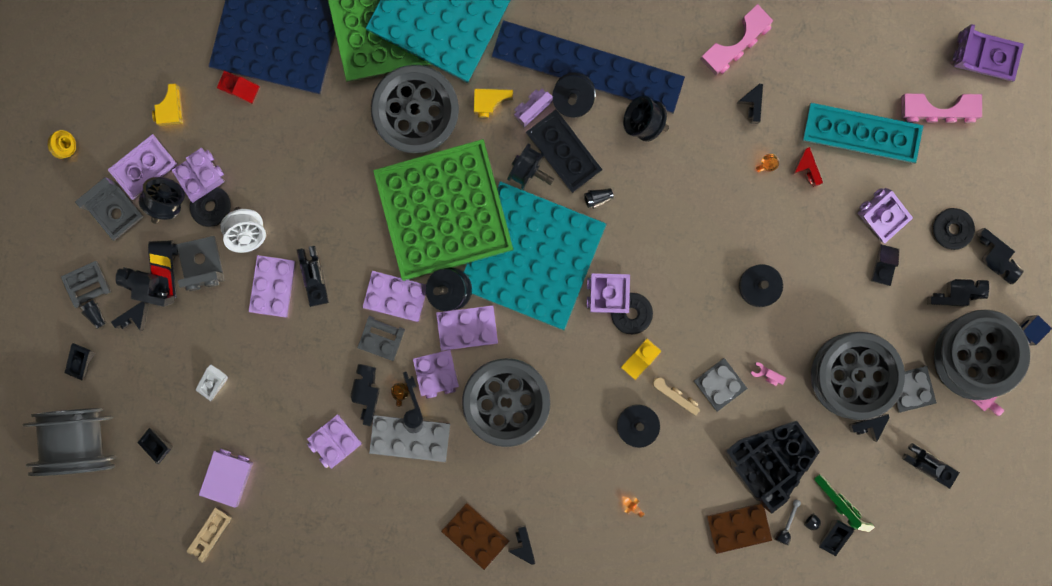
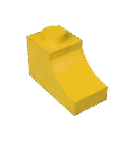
[152,84,183,126]
[474,89,513,118]
[621,339,661,380]

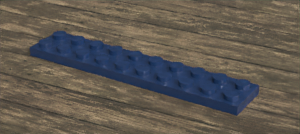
[492,20,685,114]

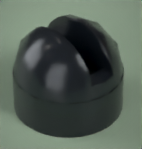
[804,513,821,530]

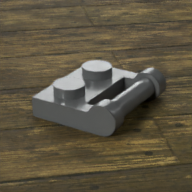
[61,261,111,308]
[357,316,405,361]

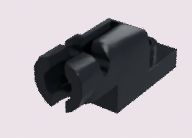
[976,228,1024,285]
[297,246,329,307]
[115,267,175,307]
[927,279,989,306]
[351,364,380,426]
[902,443,960,489]

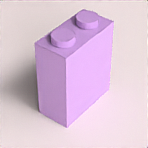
[199,448,253,508]

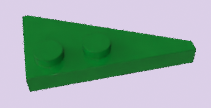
[814,474,875,532]

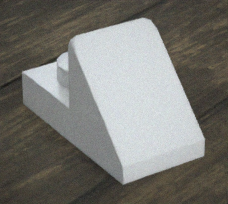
[196,365,228,401]

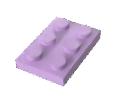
[108,134,178,200]
[249,255,296,318]
[363,271,426,322]
[436,306,498,351]

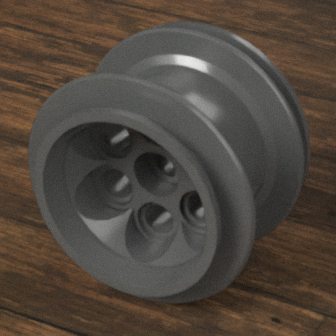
[371,65,459,153]
[934,310,1030,400]
[811,332,905,420]
[462,358,550,447]
[23,408,116,476]

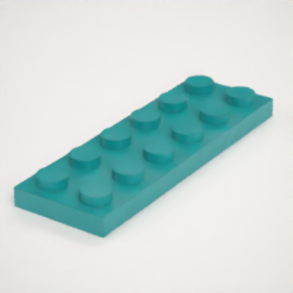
[802,103,924,164]

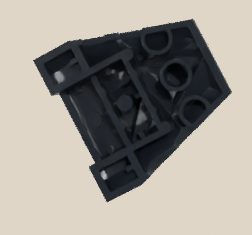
[725,421,820,514]

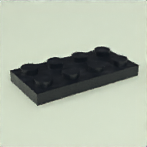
[526,109,603,193]

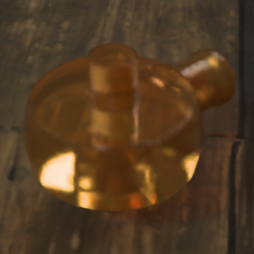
[756,154,779,172]
[391,383,408,407]
[624,498,645,518]

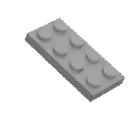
[369,415,450,462]

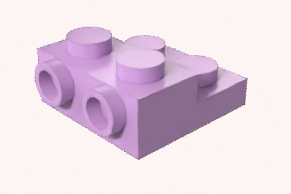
[514,89,553,128]
[172,147,225,203]
[857,188,913,244]
[587,273,630,313]
[413,350,459,399]
[307,414,362,469]

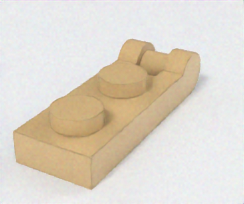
[653,378,700,416]
[187,507,233,563]

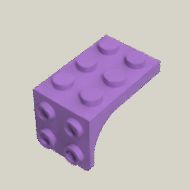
[953,24,1024,82]

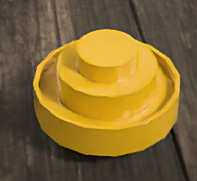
[47,130,76,159]

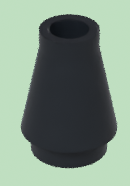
[584,188,614,209]
[80,300,106,329]

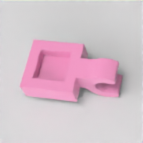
[750,362,786,386]
[970,397,1005,416]

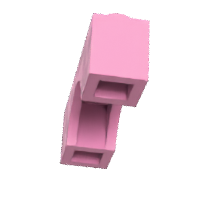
[700,4,773,75]
[901,94,982,123]

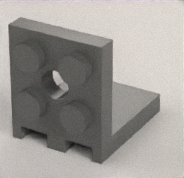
[75,177,144,241]
[177,236,225,292]

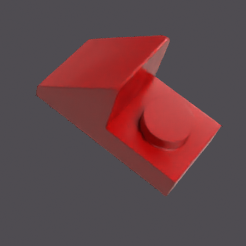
[217,71,260,104]
[793,147,823,187]

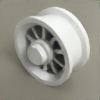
[220,207,266,253]

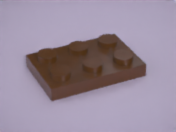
[441,503,510,570]
[707,503,772,554]

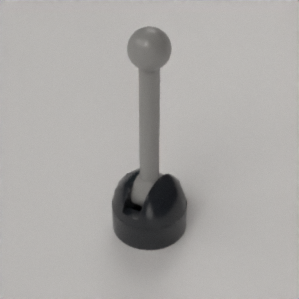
[774,499,801,546]

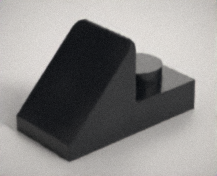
[737,83,763,124]
[871,244,899,286]
[111,302,149,331]
[65,343,95,381]
[849,414,890,442]
[137,428,173,465]
[819,520,855,556]
[508,525,535,565]

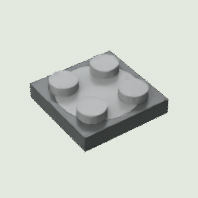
[694,358,748,412]
[896,366,937,413]

